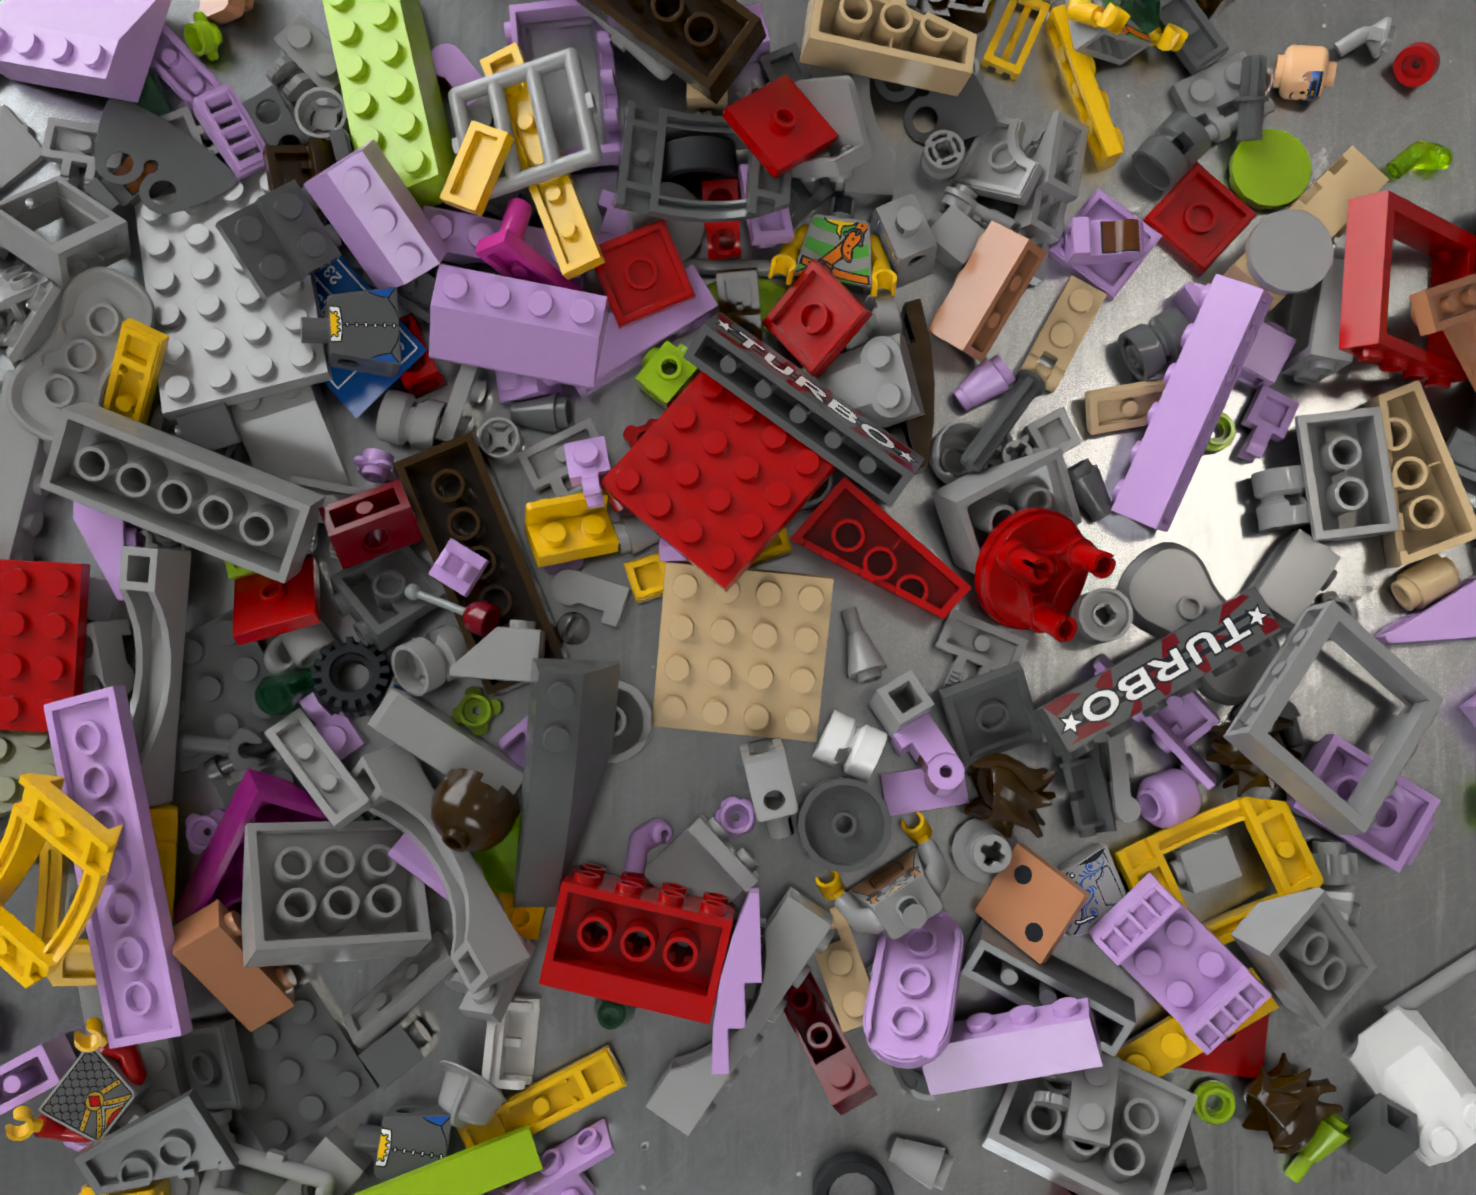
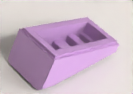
[193,83,266,180]

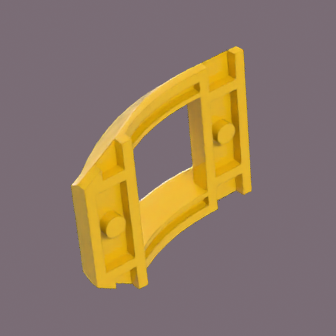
[0,773,123,989]
[1114,796,1324,945]
[33,803,178,987]

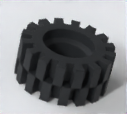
[312,636,392,718]

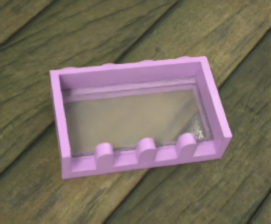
[504,0,622,168]

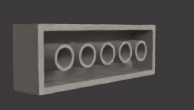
[39,401,326,584]

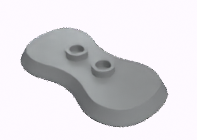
[6,266,156,443]
[1118,542,1280,705]

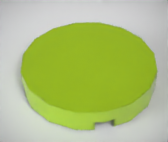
[1228,128,1312,210]

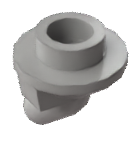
[1334,16,1397,59]

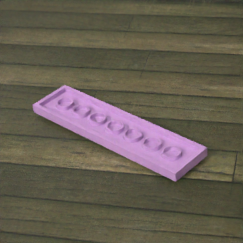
[43,685,193,1049]

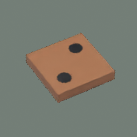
[974,842,1091,965]

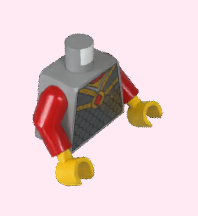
[5,1017,152,1144]

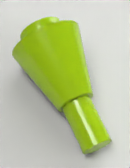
[1284,1113,1351,1184]

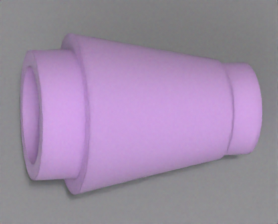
[952,354,1016,412]

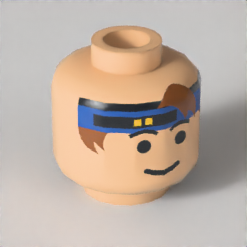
[1273,45,1337,101]

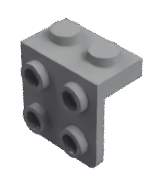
[792,75,874,182]
[644,814,759,904]

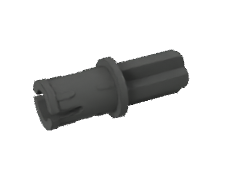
[1235,55,1269,141]

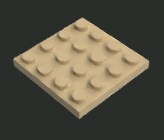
[653,561,834,742]

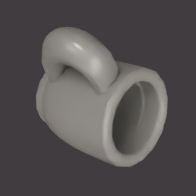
[264,619,335,675]

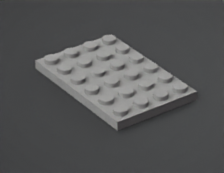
[134,170,333,421]

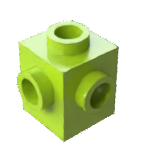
[635,340,700,410]

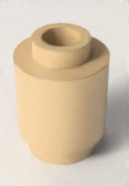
[1391,554,1460,611]

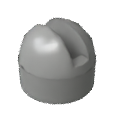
[556,612,590,645]

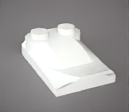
[1346,1006,1476,1166]

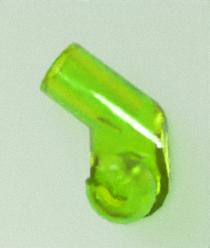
[1386,141,1453,179]

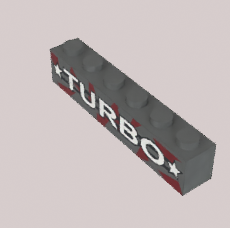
[683,312,925,506]
[1031,586,1282,759]

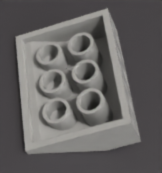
[241,820,432,968]
[981,1051,1197,1195]

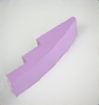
[711,887,762,1075]

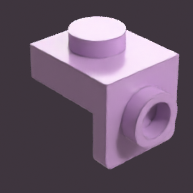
[495,371,563,405]

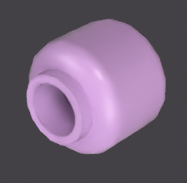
[1136,768,1201,829]

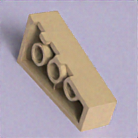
[800,0,977,97]
[1223,145,1389,311]
[1364,380,1476,569]

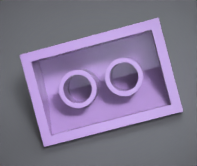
[303,139,449,289]

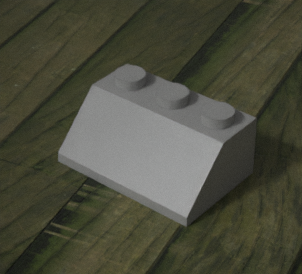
[1294,406,1400,541]
[1231,887,1377,1030]

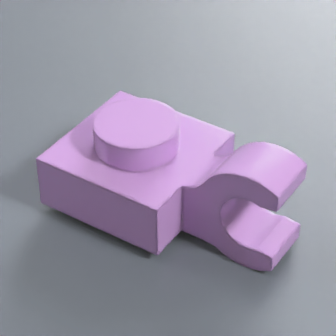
[1237,385,1300,463]
[564,436,611,509]
[299,692,367,761]

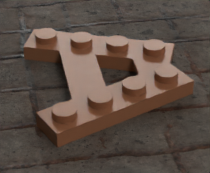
[1409,273,1476,392]

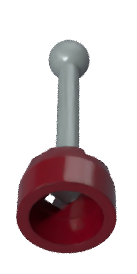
[404,583,500,638]

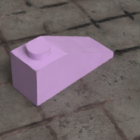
[1373,575,1476,645]

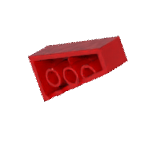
[789,476,972,619]

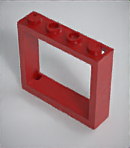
[1338,190,1476,389]

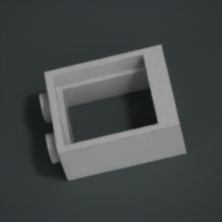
[0,176,131,289]
[1280,258,1353,384]

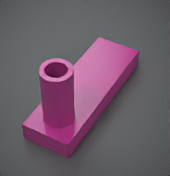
[475,198,585,292]

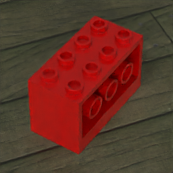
[539,863,735,1025]

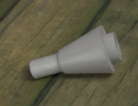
[841,607,888,684]

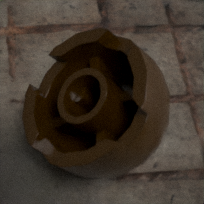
[431,768,521,852]

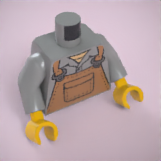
[815,812,950,940]

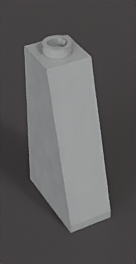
[367,688,524,808]

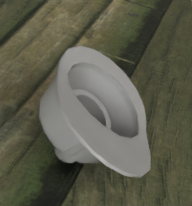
[438,1060,509,1129]

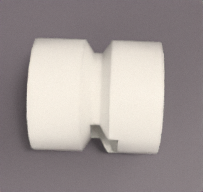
[812,710,888,783]

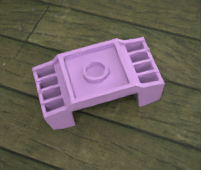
[1088,872,1272,1055]

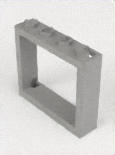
[1223,600,1444,835]

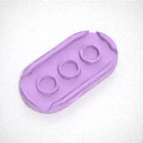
[863,909,964,1069]

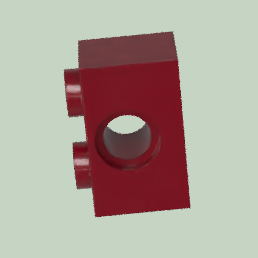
[318,479,423,570]

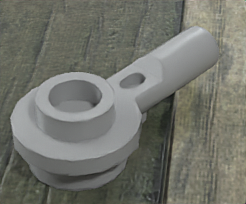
[941,183,1018,231]

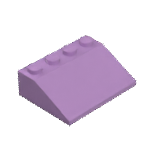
[0,0,172,103]

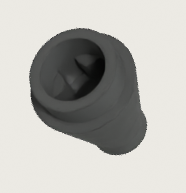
[510,392,574,433]
[1067,458,1113,522]

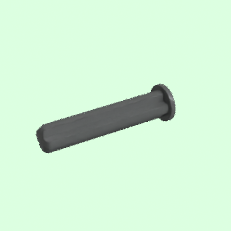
[960,369,1046,473]

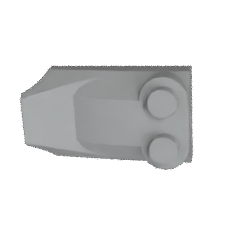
[801,333,925,428]

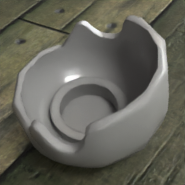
[929,419,989,484]

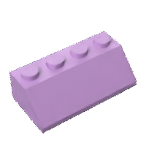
[429,264,609,390]

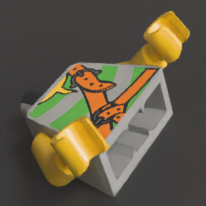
[1065,0,1189,65]
[768,196,897,297]

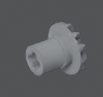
[951,818,1018,884]

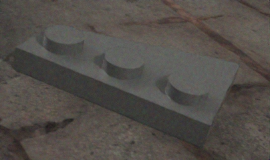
[73,1088,239,1195]

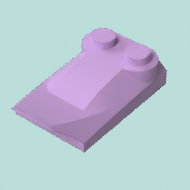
[1286,733,1441,873]

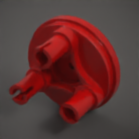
[975,507,1116,643]

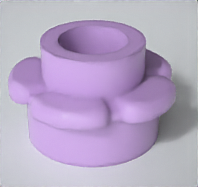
[715,796,756,838]

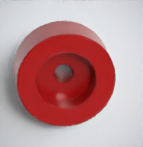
[1393,42,1440,87]

